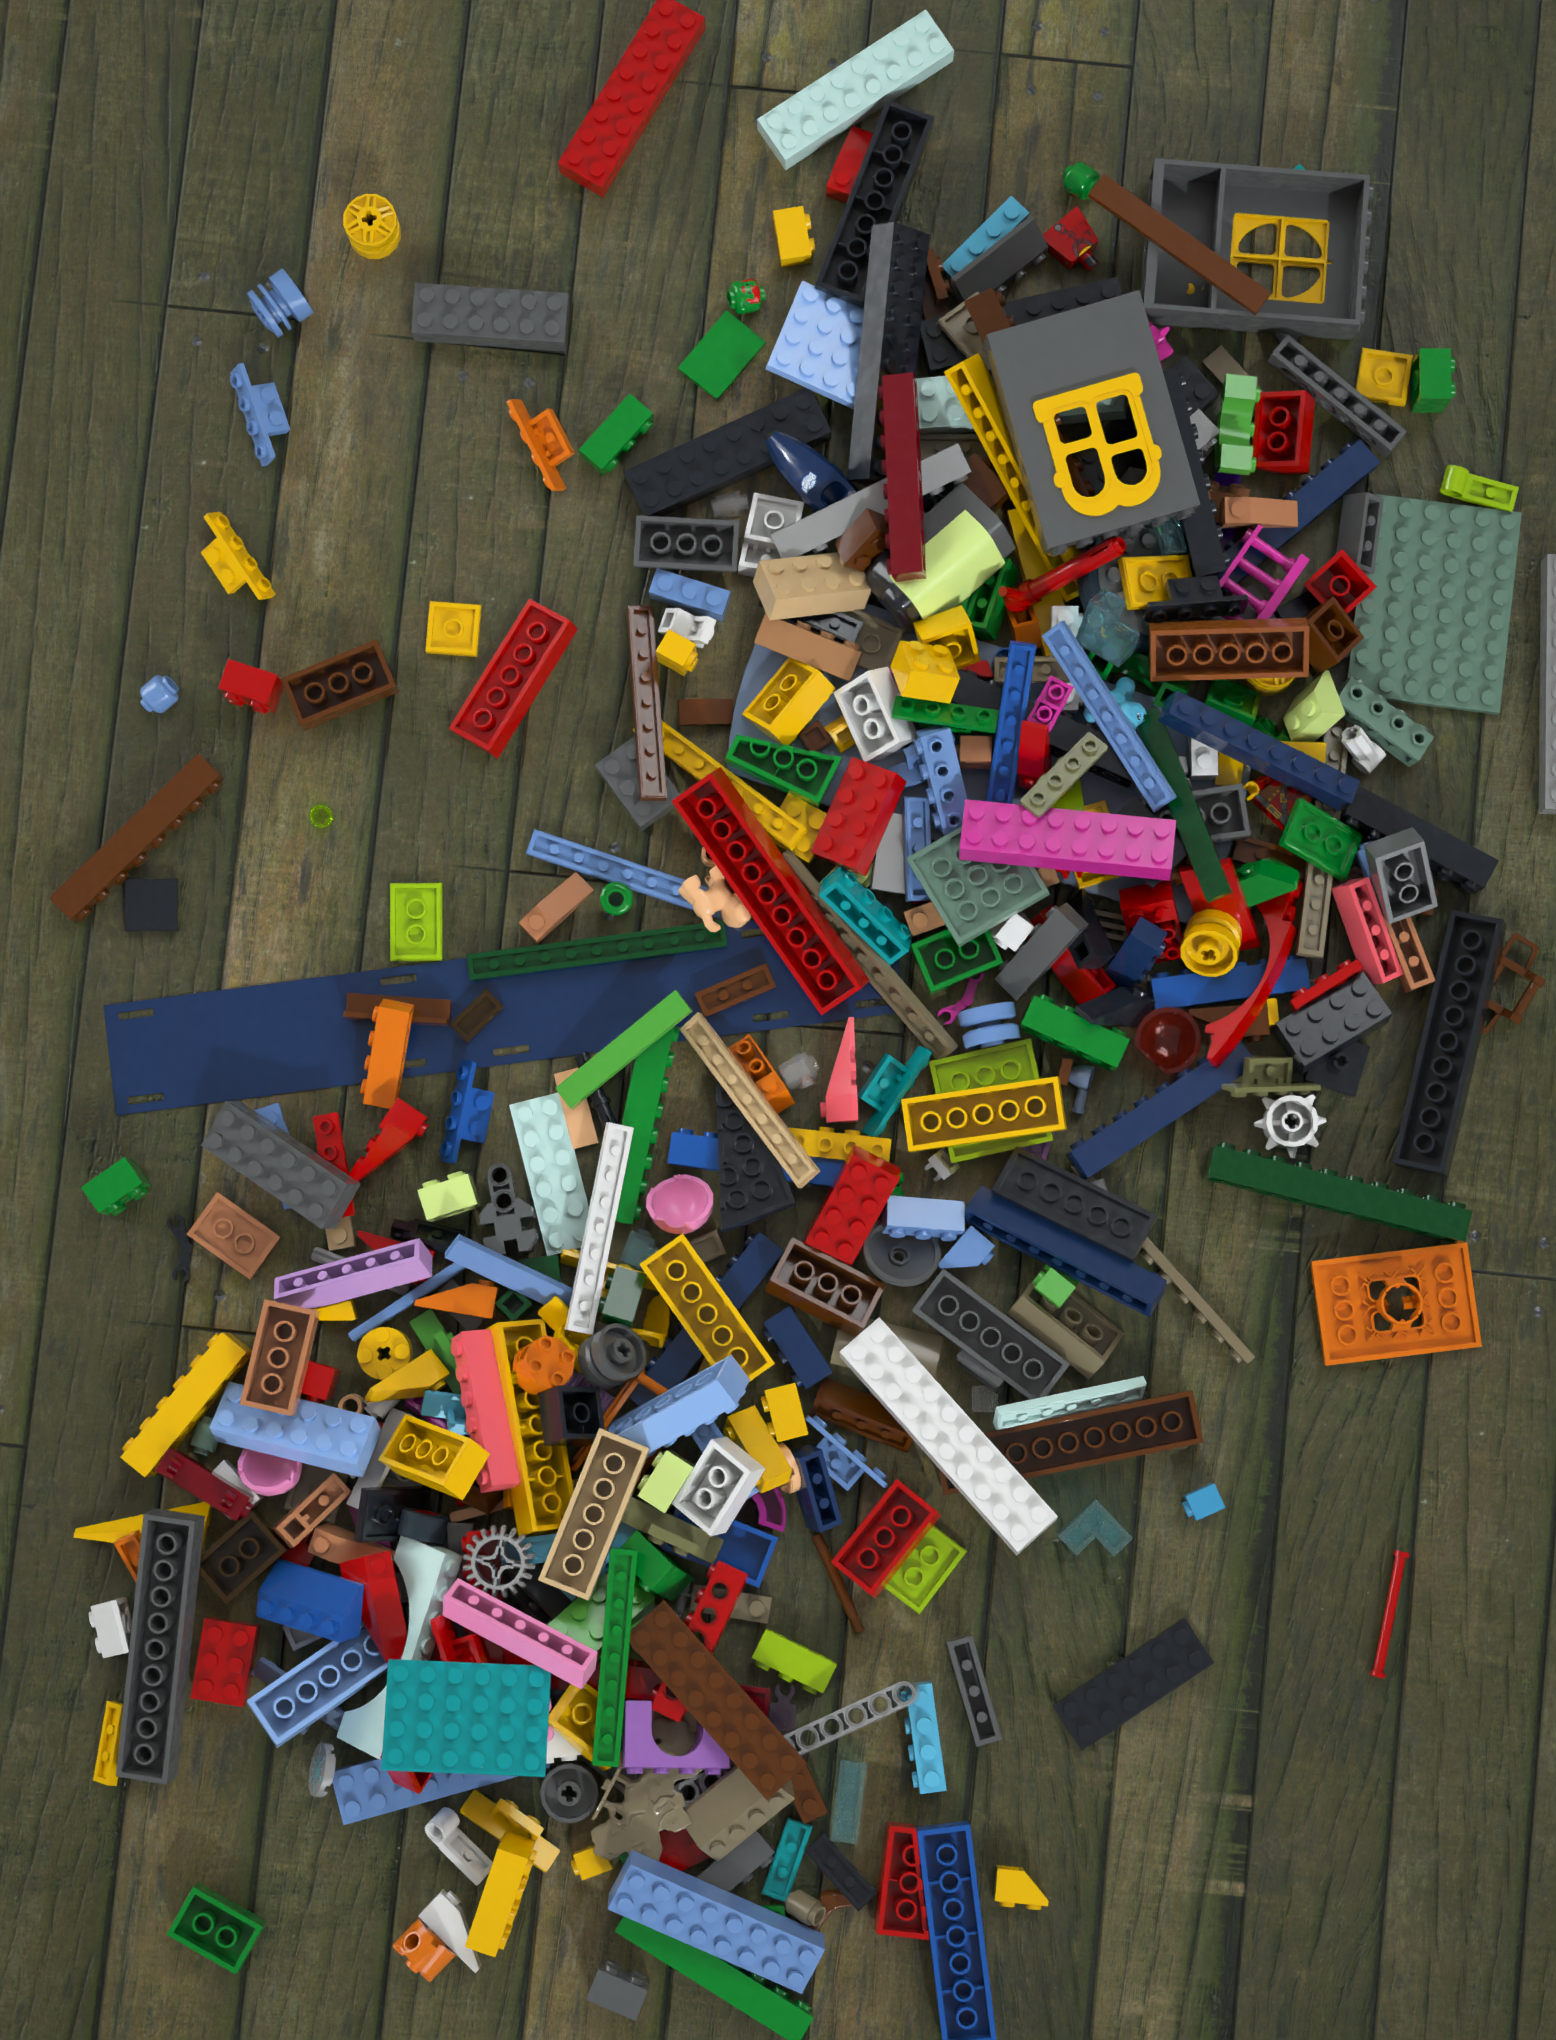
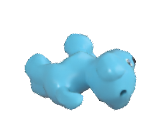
[1083,677,1147,730]

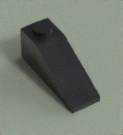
[1074,985,1156,1028]

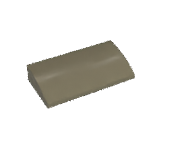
[830,1319,944,1379]

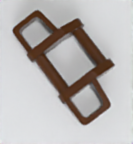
[1482,933,1546,1034]

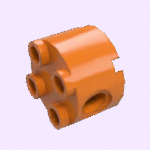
[512,1335,575,1395]
[392,1918,456,1982]

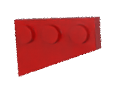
[1290,959,1363,1012]

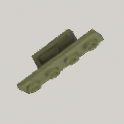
[1020,732,1108,818]
[1221,1056,1321,1097]
[621,1497,724,1563]

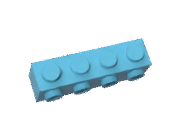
[901,1680,947,1794]

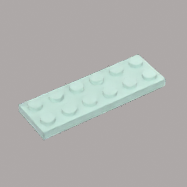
[509,1093,589,1256]

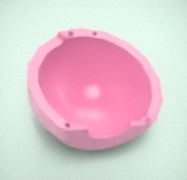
[646,1174,713,1234]
[238,1448,302,1496]

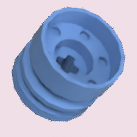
[247,268,313,338]

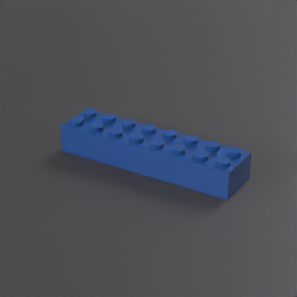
[916,1820,997,2040]

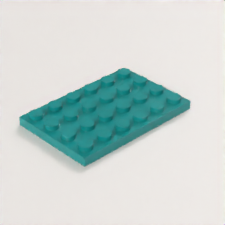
[381,1659,551,1777]

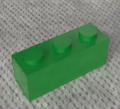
[579,393,654,476]
[966,557,1019,641]

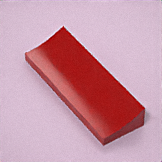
[448,599,578,759]

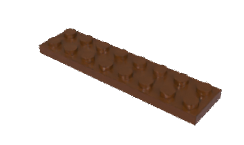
[630,1600,808,1800]

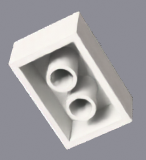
[833,667,917,762]
[672,1436,766,1536]

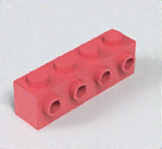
[1331,877,1403,985]

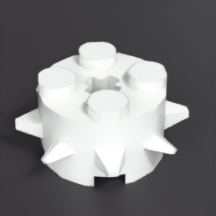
[1254,1091,1326,1158]

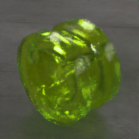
[309,804,334,829]

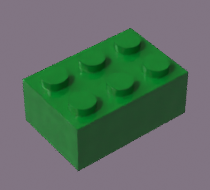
[910,929,1003,995]
[621,1530,694,1602]
[166,1882,267,1974]

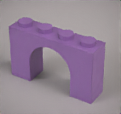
[618,1701,729,1775]

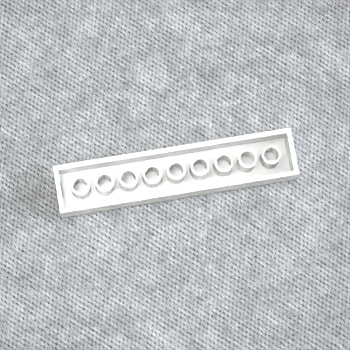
[840,1317,1058,1556]

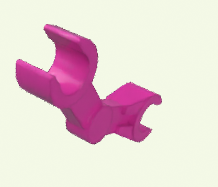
[937,973,984,1026]

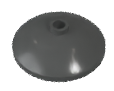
[863,1219,941,1287]

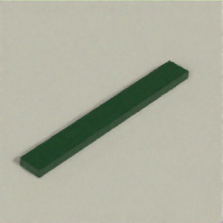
[1138,706,1233,903]

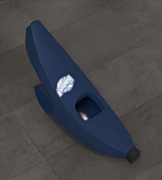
[764,430,859,512]

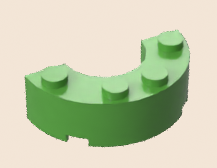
[1215,374,1261,475]
[1032,1265,1079,1308]

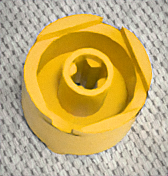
[357,1327,413,1380]

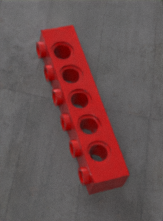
[649,1560,750,1722]

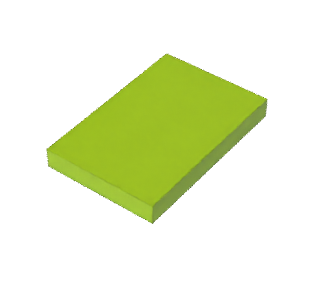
[390,883,443,962]
[884,1525,967,1614]

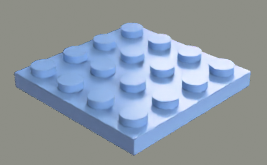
[765,281,864,409]

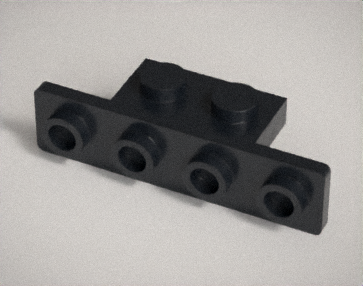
[1143,576,1249,622]

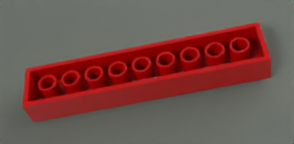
[672,767,870,1015]

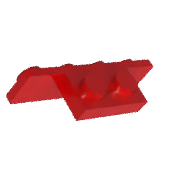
[313,1112,355,1218]
[430,1615,488,1663]

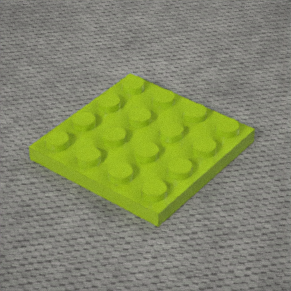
[929,1038,1054,1163]

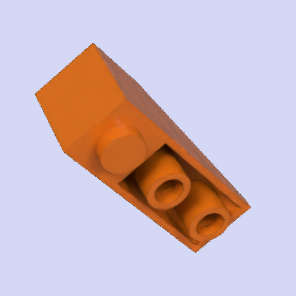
[728,1034,795,1114]

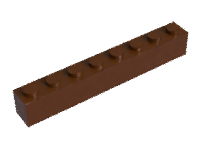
[49,753,224,923]

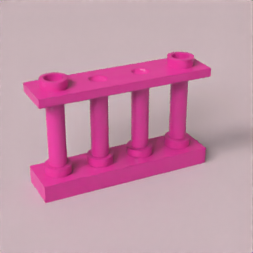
[1219,524,1310,620]

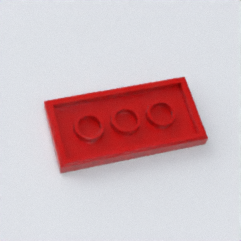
[1179,858,1261,951]

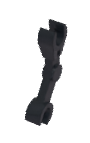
[167,1214,194,1282]

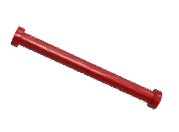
[1369,1550,1410,1679]

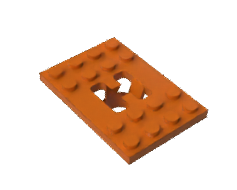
[1310,1242,1482,1366]

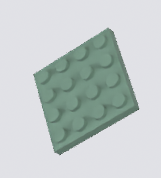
[906,826,1050,947]

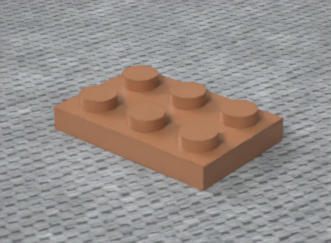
[187,1192,282,1280]

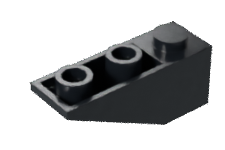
[1067,889,1116,969]

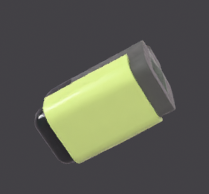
[866,481,1016,634]

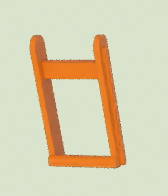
[569,1368,668,1485]

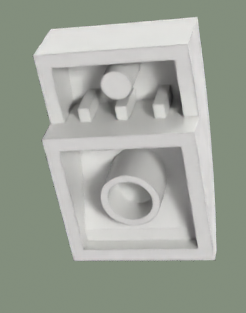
[738,492,804,577]

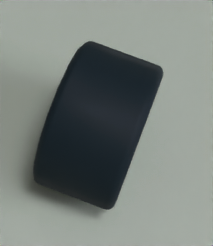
[397,1508,449,1543]

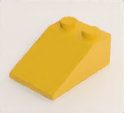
[549,1683,611,1771]

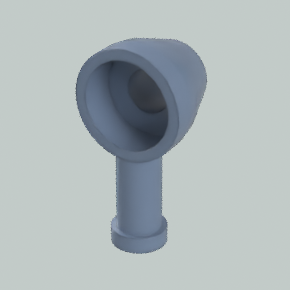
[1068,1065,1094,1114]

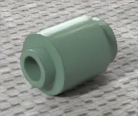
[190,1415,218,1456]

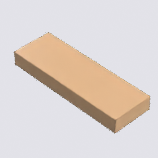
[554,1068,599,1150]

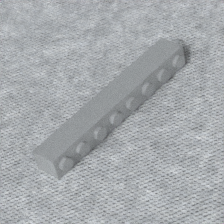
[770,443,971,558]

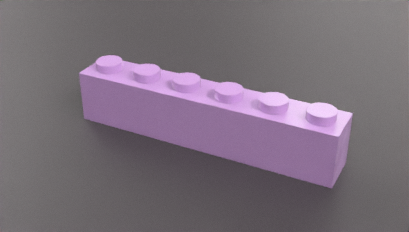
[274,1238,432,1309]

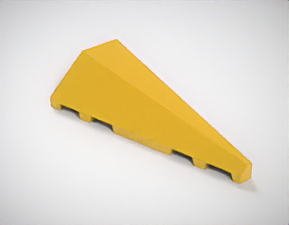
[73,1502,212,1554]

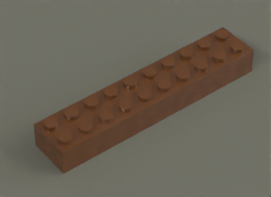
[937,1390,1204,1495]

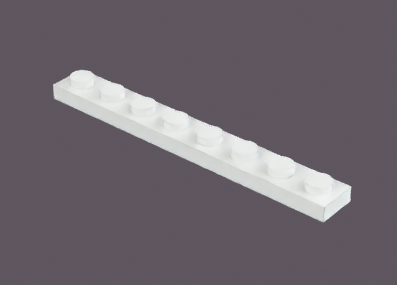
[565,1122,634,1335]

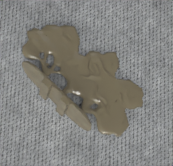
[590,1717,702,1861]

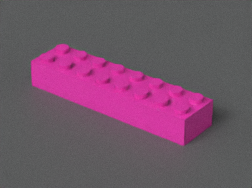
[959,799,1176,881]

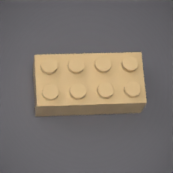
[753,552,871,621]

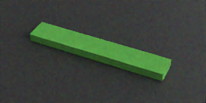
[555,990,693,1109]

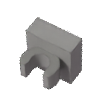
[924,1147,960,1182]

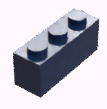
[1105,916,1168,987]
[762,1306,833,1389]
[791,1445,843,1533]

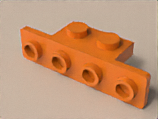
[507,399,575,491]

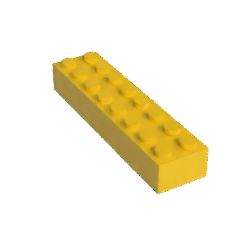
[486,1319,574,1537]

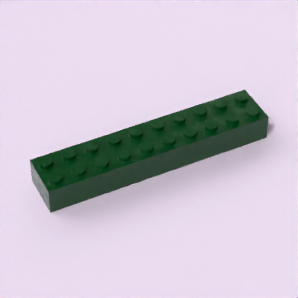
[1202,1142,1472,1243]

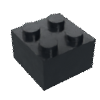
[538,1386,604,1447]

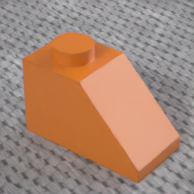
[1005,606,1043,649]

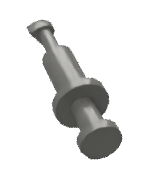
[674,1578,695,1619]

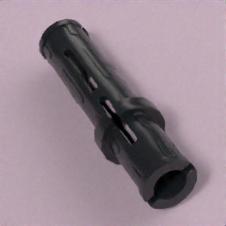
[574,1052,618,1130]

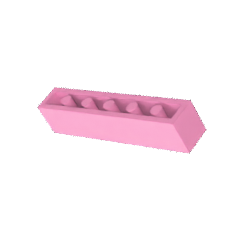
[442,1578,598,1689]

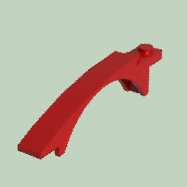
[1204,878,1304,1068]

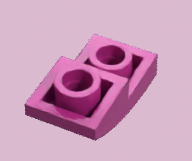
[1027,675,1074,732]

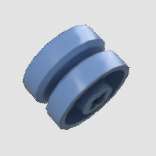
[958,1002,1021,1050]

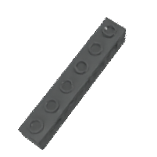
[1268,335,1407,458]

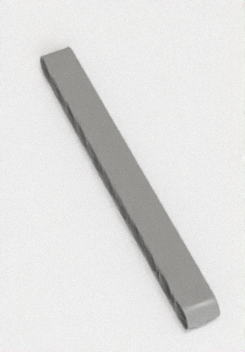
[674,1681,919,1809]

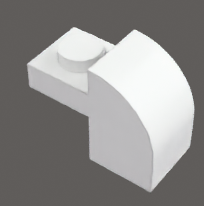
[658,608,716,648]

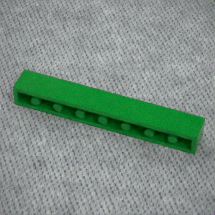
[615,1025,680,1225]
[615,1916,814,2040]

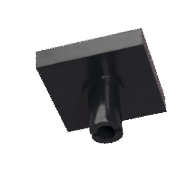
[1304,1042,1370,1097]

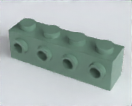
[1337,676,1434,767]

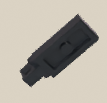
[390,1218,466,1252]

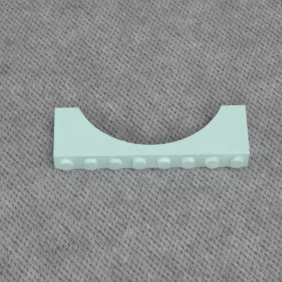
[337,1536,463,1760]

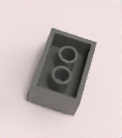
[595,736,680,832]
[1364,827,1438,924]

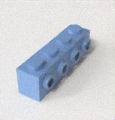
[913,725,967,835]

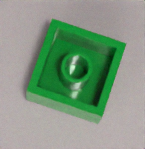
[1411,348,1456,413]
[81,1157,151,1216]

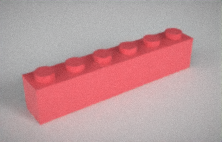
[451,1329,521,1493]

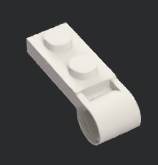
[425,1807,493,1886]

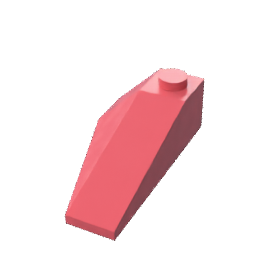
[820,1017,858,1124]

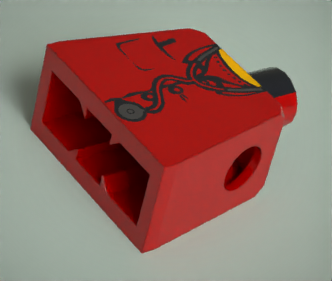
[1043,206,1100,272]

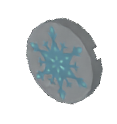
[308,1742,336,1798]

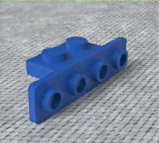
[440,1060,495,1164]

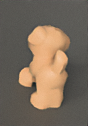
[678,866,751,932]

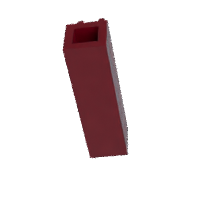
[155,1447,254,1521]

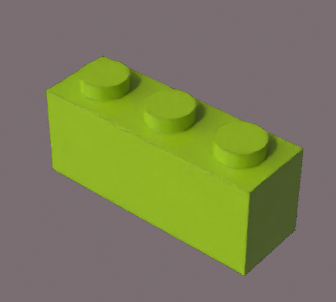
[752,1627,837,1695]

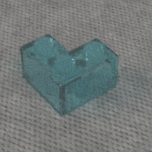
[1076,588,1140,667]
[1056,1498,1133,1557]

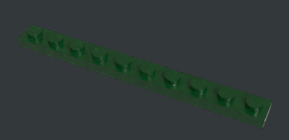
[467,920,728,981]

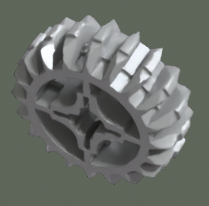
[463,1525,536,1598]

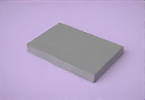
[870,813,932,894]

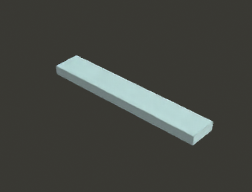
[993,1376,1147,1430]

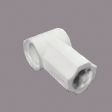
[1341,725,1386,775]

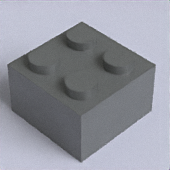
[586,1959,650,2021]

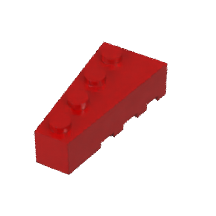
[873,1821,930,1940]

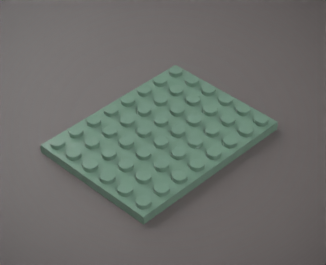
[1346,493,1522,715]

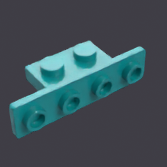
[857,1046,932,1137]

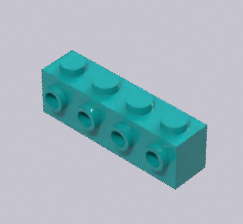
[818,865,913,965]

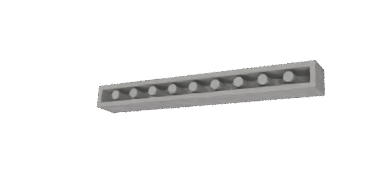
[1539,554,1556,814]

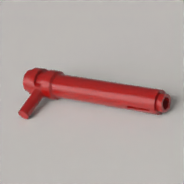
[998,536,1127,613]

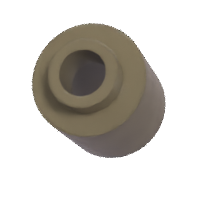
[785,1889,826,1926]

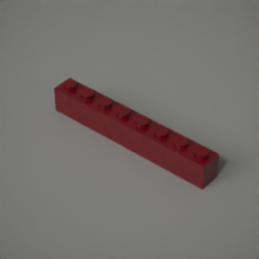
[878,372,926,582]

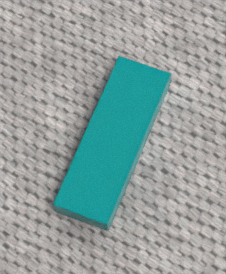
[761,1816,813,1902]

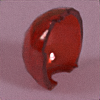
[1134,1007,1202,1074]

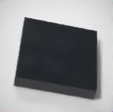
[125,879,179,932]

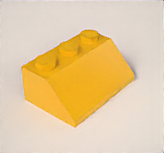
[742,657,836,746]

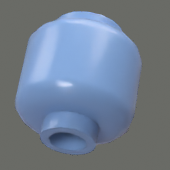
[140,675,179,713]

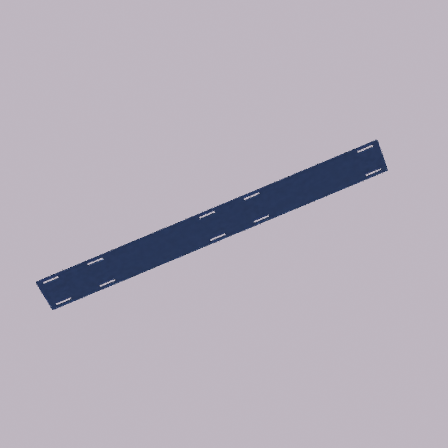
[104,902,901,1116]

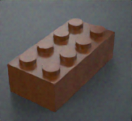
[281,639,399,731]
[765,1237,885,1338]

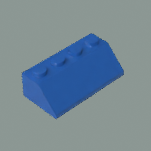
[256,1559,364,1643]

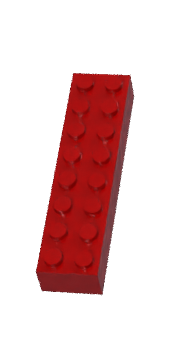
[558,0,706,197]

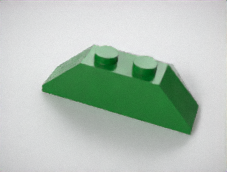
[1235,857,1300,907]

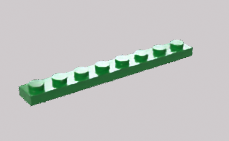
[592,1547,638,1767]

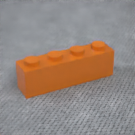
[360,999,414,1109]

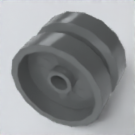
[578,1323,646,1390]
[540,1760,601,1823]

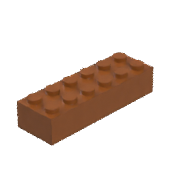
[1149,618,1309,681]

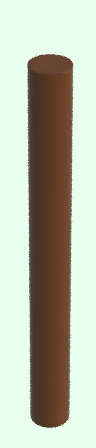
[811,1533,865,1634]

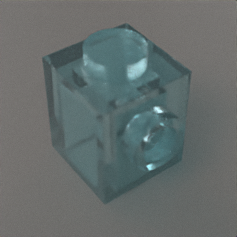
[620,1228,659,1269]

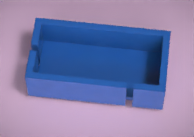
[660,1508,778,1588]

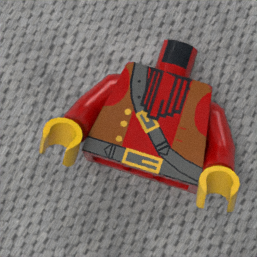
[1243,775,1313,832]

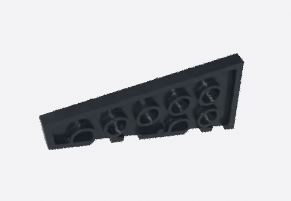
[716,1079,796,1234]

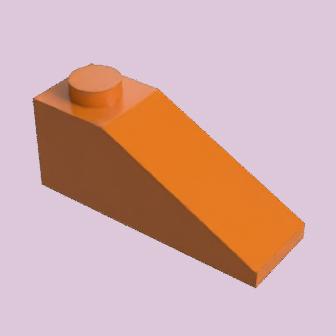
[414,1279,499,1320]

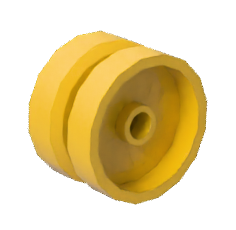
[1181,909,1242,977]

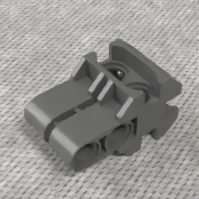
[479,1163,540,1256]

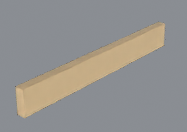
[680,1012,820,1188]

